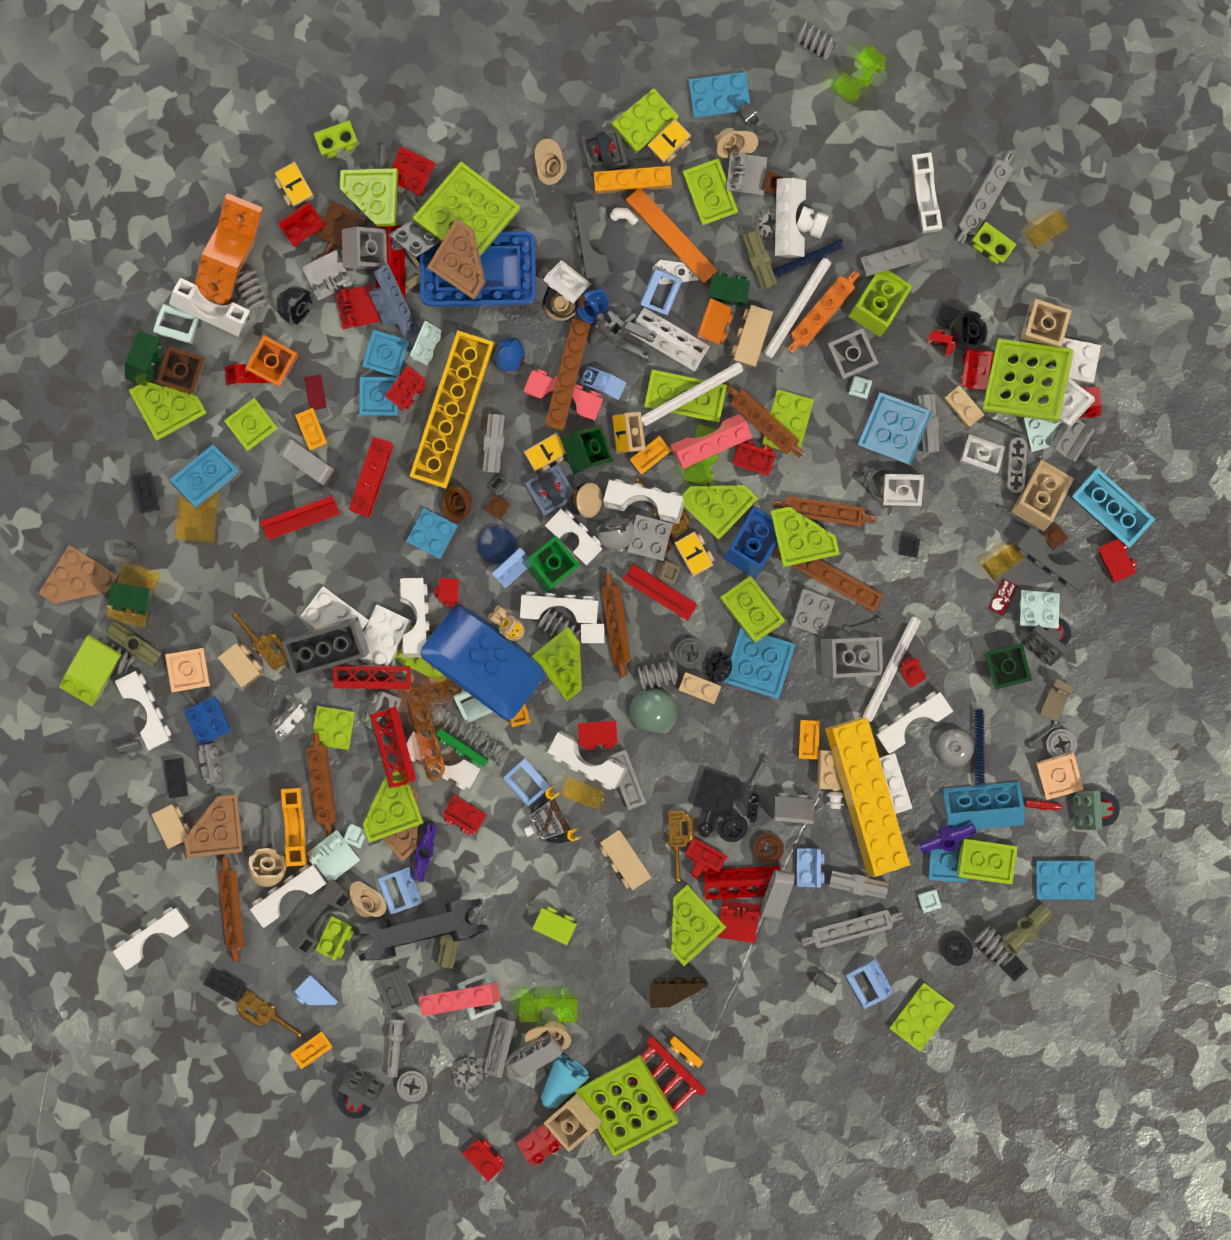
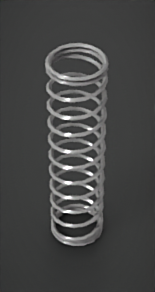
[431,705,510,766]

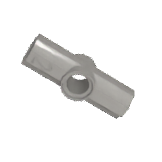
[918,394,940,453]
[483,414,505,473]
[829,870,889,899]

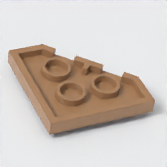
[427,219,486,299]
[39,545,119,604]
[363,785,419,861]
[183,795,243,858]

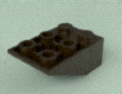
[650,977,708,1008]

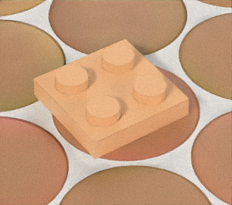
[165,648,210,692]
[1036,752,1084,800]

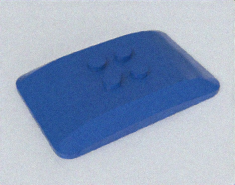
[420,231,536,307]
[420,606,546,720]

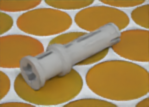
[386,1018,405,1077]

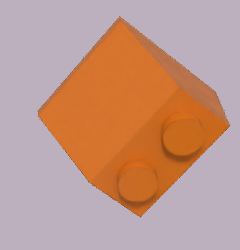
[697,298,734,346]
[245,335,299,387]

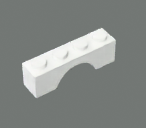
[910,152,942,234]
[775,178,806,258]
[169,278,250,337]
[603,479,685,524]
[399,578,429,658]
[520,592,598,624]
[115,671,172,750]
[876,692,953,754]
[407,731,481,790]
[547,731,628,790]
[250,864,327,928]
[113,906,191,971]

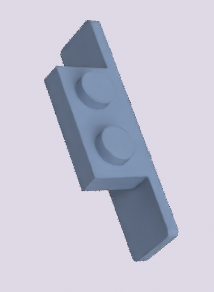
[369,264,419,340]

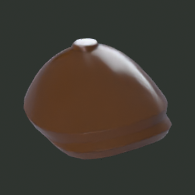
[442,485,472,523]

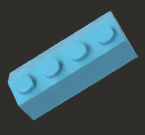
[1072,467,1155,548]

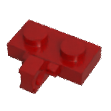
[684,838,728,880]

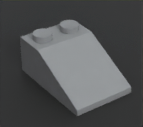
[821,637,883,678]
[772,793,814,824]

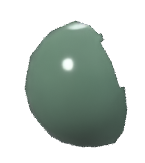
[629,687,678,733]

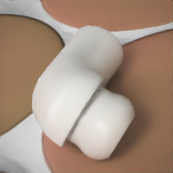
[610,207,639,226]

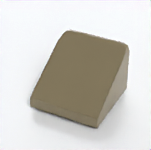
[653,560,681,585]

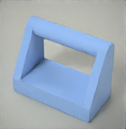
[640,268,683,315]
[502,758,551,807]
[377,867,423,915]
[845,959,894,1009]

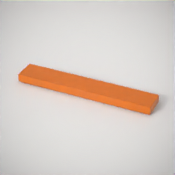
[625,189,718,284]

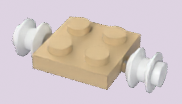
[817,744,845,809]

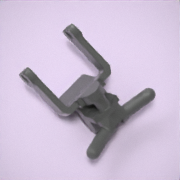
[589,310,657,361]

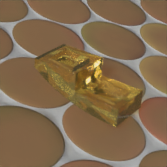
[1026,211,1070,249]
[982,542,1025,580]
[561,779,606,810]

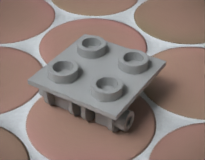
[726,151,767,195]
[302,250,352,300]
[627,515,673,561]
[791,589,835,636]

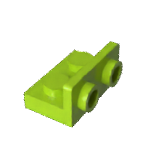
[315,916,354,961]

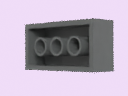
[281,616,370,678]

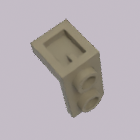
[405,250,420,291]
[1040,679,1074,721]

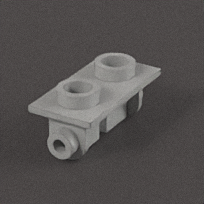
[271,699,308,738]
[197,743,222,784]

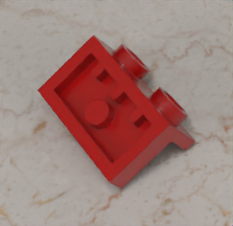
[278,202,325,247]
[384,366,426,411]
[442,795,487,836]
[462,1138,505,1182]

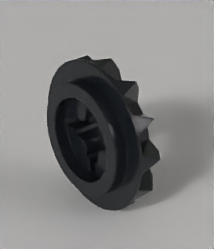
[705,652,732,683]
[747,792,759,823]
[717,813,748,842]
[942,935,973,966]

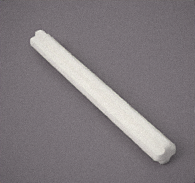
[764,258,831,358]
[641,362,743,426]
[863,616,921,722]

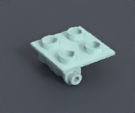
[410,321,442,366]
[1023,417,1064,452]
[1019,590,1060,629]
[307,830,360,881]

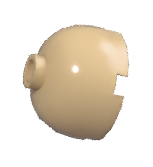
[248,848,286,887]

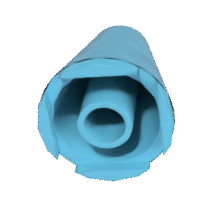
[541,1054,589,1109]

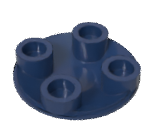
[478,526,516,565]

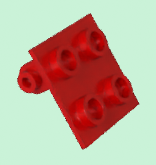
[391,146,435,196]
[335,284,380,330]
[717,900,761,943]

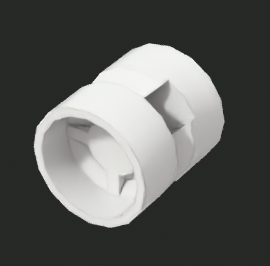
[797,206,829,239]

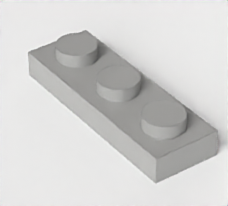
[860,242,921,276]
[608,750,646,810]
[483,1017,515,1078]

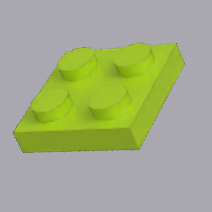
[224,398,278,452]
[311,706,355,750]

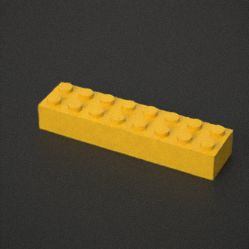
[410,330,495,489]
[825,717,910,877]

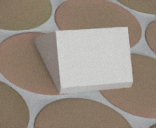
[959,434,1005,475]
[883,474,924,506]

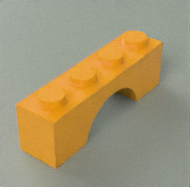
[594,166,672,194]
[281,788,307,866]

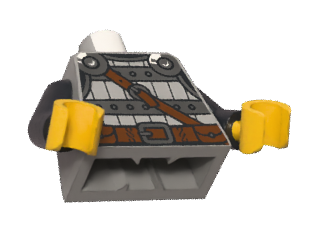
[523,785,581,844]

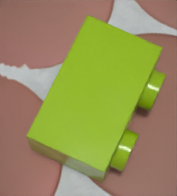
[532,906,577,945]

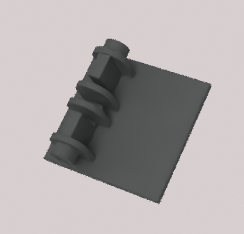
[388,220,441,258]

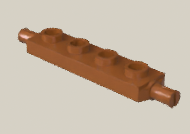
[726,384,805,459]
[773,496,876,527]
[601,573,631,677]
[306,733,337,836]
[218,858,244,962]

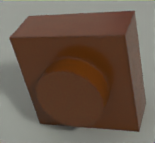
[761,171,784,196]
[485,494,511,521]
[1043,523,1068,550]

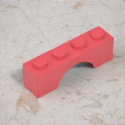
[523,369,603,422]
[670,414,752,469]
[418,982,501,1016]

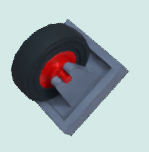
[525,464,574,517]

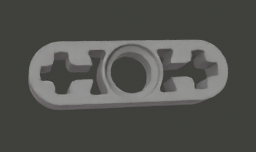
[1006,437,1027,493]

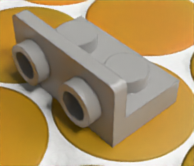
[1050,419,1095,462]
[362,689,402,732]

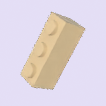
[731,305,773,368]
[600,830,652,890]

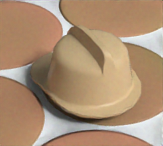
[715,128,758,158]
[535,139,567,185]
[349,881,386,918]
[525,1021,571,1050]

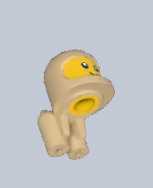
[488,605,525,641]

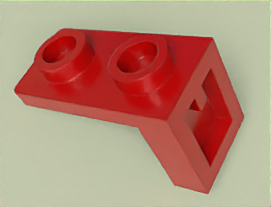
[225,364,270,386]
[899,657,927,688]

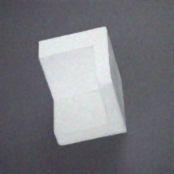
[581,624,604,643]

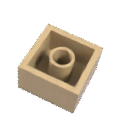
[1020,299,1072,347]
[218,643,263,688]
[544,1094,602,1152]

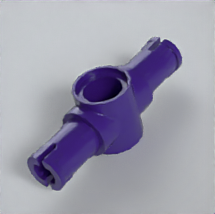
[919,822,977,855]
[412,823,438,882]

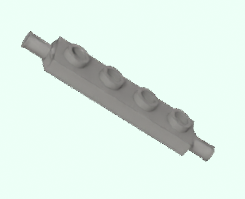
[956,151,1015,244]
[801,909,904,948]

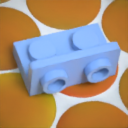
[492,548,528,588]
[797,848,824,888]

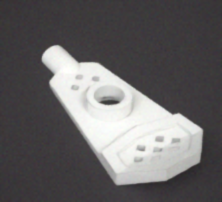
[653,260,699,285]

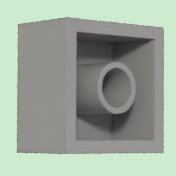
[342,227,387,270]
[827,328,878,380]

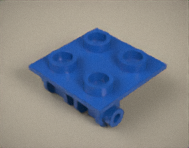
[184,696,231,746]

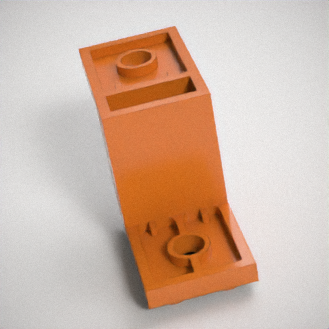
[195,193,263,305]

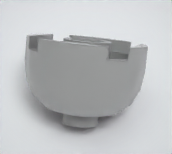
[596,518,634,552]
[936,729,974,767]

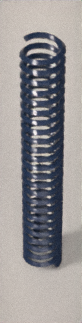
[773,239,844,278]
[974,709,986,785]

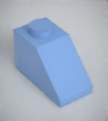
[295,974,339,1005]

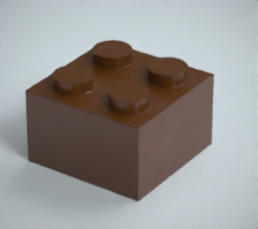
[156,346,207,396]

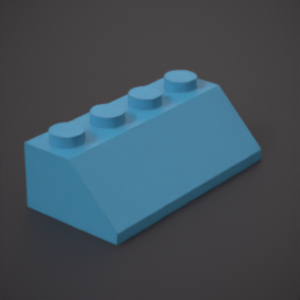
[943,782,1025,830]

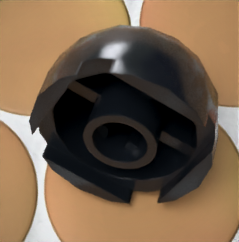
[277,286,313,326]
[949,311,987,350]

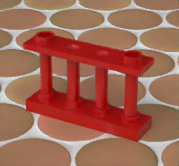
[349,436,394,518]
[628,1035,707,1113]

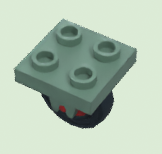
[1073,791,1120,830]

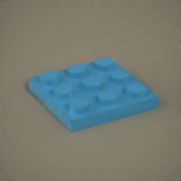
[858,392,932,465]
[724,627,795,699]

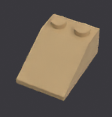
[1011,459,1074,531]

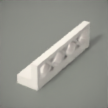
[630,307,710,372]

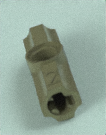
[742,230,777,290]
[106,621,162,667]
[1003,904,1053,955]
[437,934,460,969]

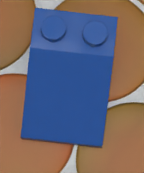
[723,506,777,578]

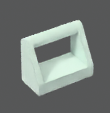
[153,304,199,344]
[453,691,493,723]
[457,972,502,1020]

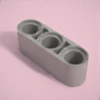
[278,438,334,485]
[760,869,795,921]
[506,1035,563,1078]

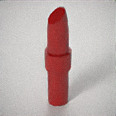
[1025,800,1063,810]

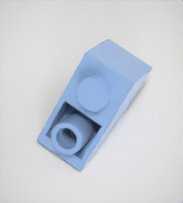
[580,366,626,400]

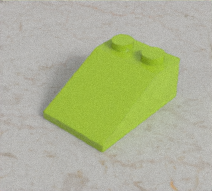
[848,270,913,337]
[59,635,121,706]

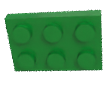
[436,728,489,768]

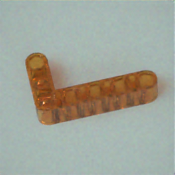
[406,680,462,782]

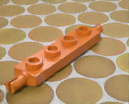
[787,270,860,354]

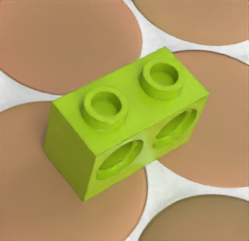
[314,120,358,159]
[971,222,1017,265]

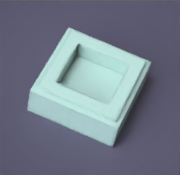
[848,376,872,400]
[344,823,366,848]
[918,889,942,913]

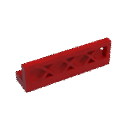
[375,225,406,301]
[260,495,340,540]
[623,564,697,621]
[333,665,411,690]
[370,706,417,789]
[704,866,781,900]

